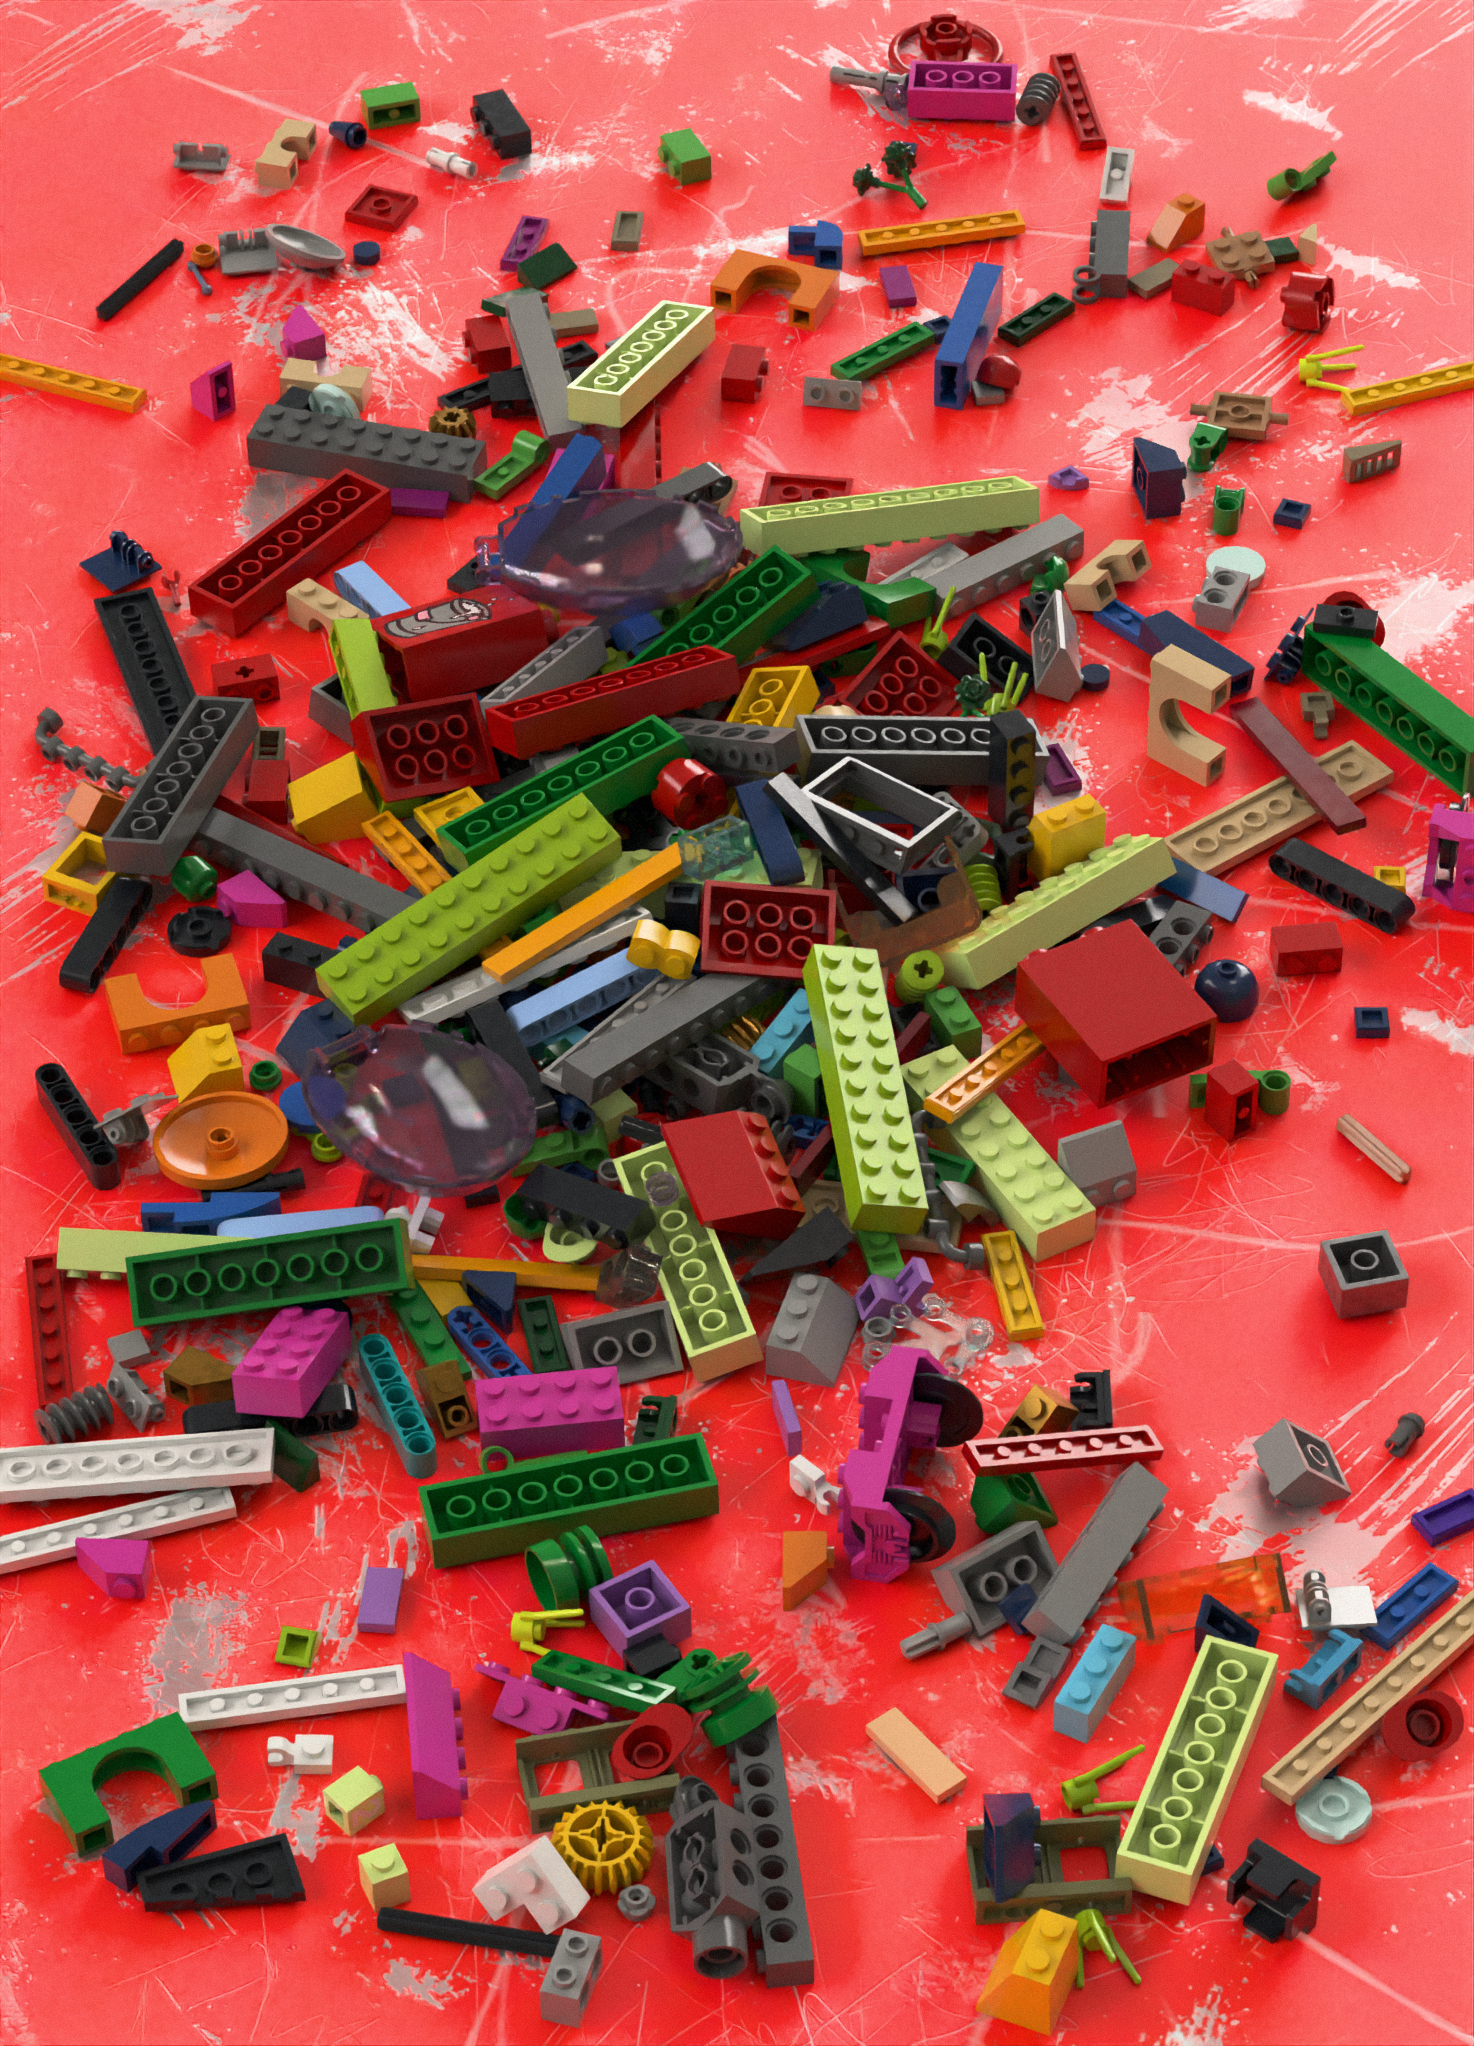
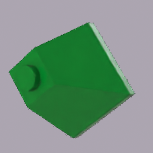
[970,1472,1059,1534]

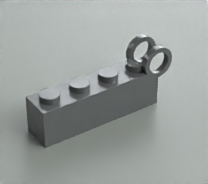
[1072,210,1131,305]

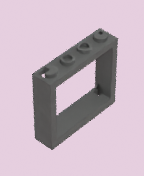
[788,755,959,875]

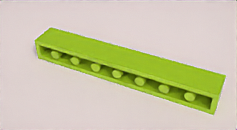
[328,618,425,818]

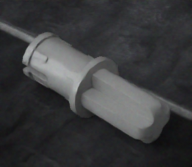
[899,1611,972,1660]

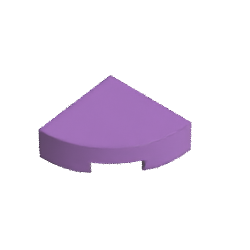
[1048,465,1090,491]

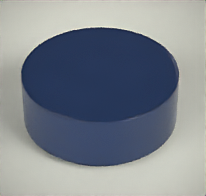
[353,241,381,265]
[1081,664,1110,692]

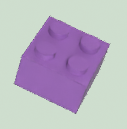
[589,1559,692,1660]

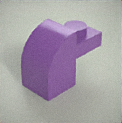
[853,1256,934,1327]

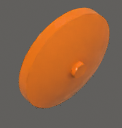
[153,1091,289,1190]

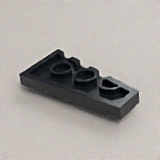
[135,1832,306,1912]

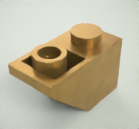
[163,1345,237,1407]
[414,1360,478,1439]
[997,1384,1080,1438]

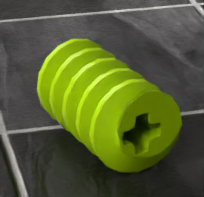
[960,864,1002,925]
[894,950,944,1005]

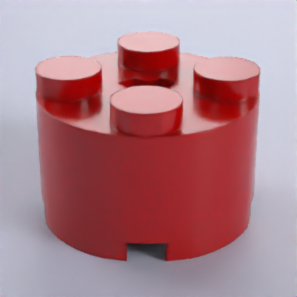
[1280,272,1335,332]
[651,758,729,833]

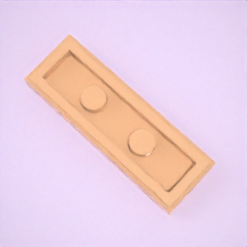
[866,1707,967,1804]

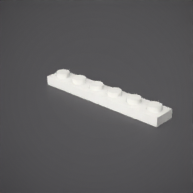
[178,1664,407,1732]

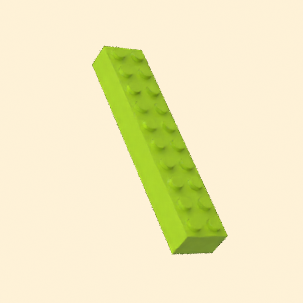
[315,792,623,1031]
[802,944,929,1235]

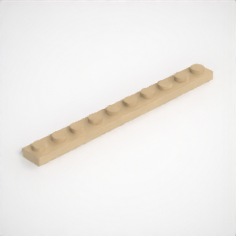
[1261,1589,1474,1806]

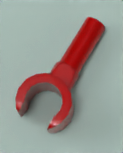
[161,570,182,607]

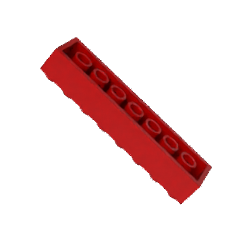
[187,468,393,637]
[485,644,741,760]

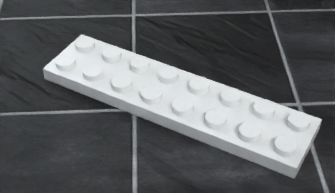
[397,902,654,1032]
[0,1427,276,1504]

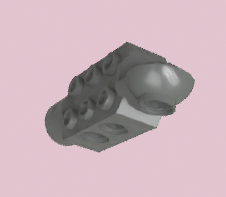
[642,1031,795,1127]
[664,1775,760,1979]

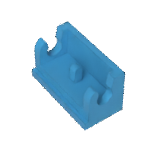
[1283,1628,1363,1710]

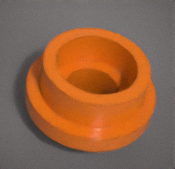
[190,243,218,268]

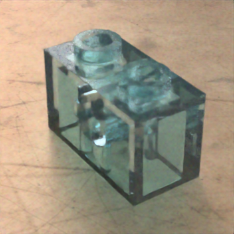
[677,815,755,882]

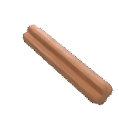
[1336,1113,1412,1184]

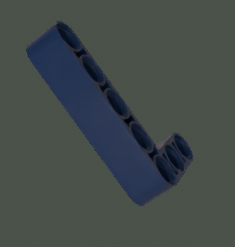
[735,778,805,887]

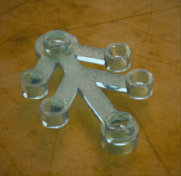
[861,1297,995,1381]

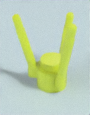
[1299,345,1364,392]
[511,1609,586,1656]

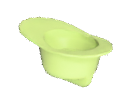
[543,1222,598,1266]

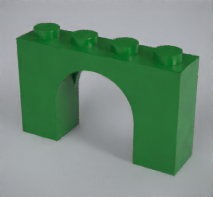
[799,548,937,629]
[38,1711,219,1858]

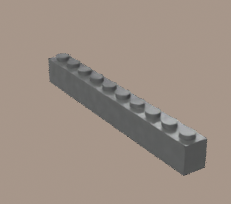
[186,807,419,933]
[561,973,797,1106]

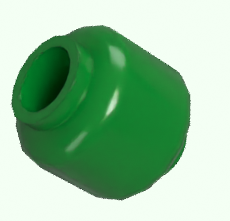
[171,855,219,903]

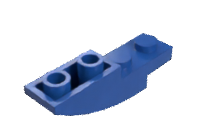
[140,1192,282,1236]

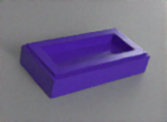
[1411,1488,1474,1547]

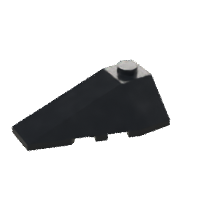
[1054,894,1176,948]

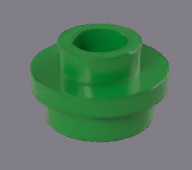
[249,1060,282,1091]

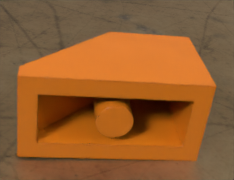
[1146,192,1205,253]
[64,780,128,833]
[783,1531,834,1611]

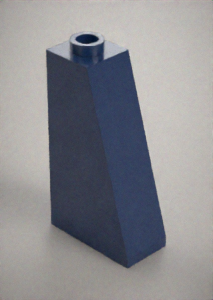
[1138,610,1255,698]

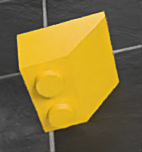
[167,1023,245,1105]

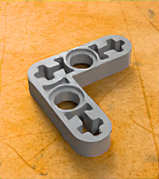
[917,792,988,869]

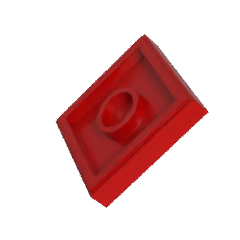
[345,184,418,233]

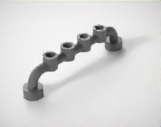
[34,708,156,792]
[911,1109,985,1270]

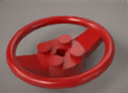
[888,14,1004,76]

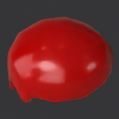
[976,354,1022,389]

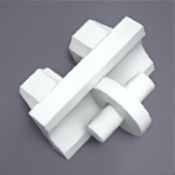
[384,1193,445,1255]

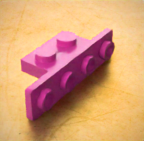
[474,1661,618,1735]

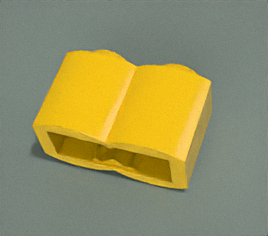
[626,920,701,980]

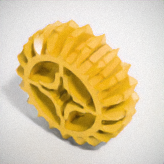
[550,1799,654,1897]

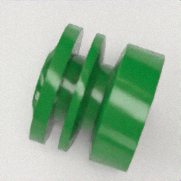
[524,1525,613,1611]
[679,1650,780,1748]

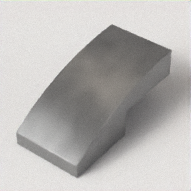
[938,1181,1002,1228]
[1002,1635,1072,1710]

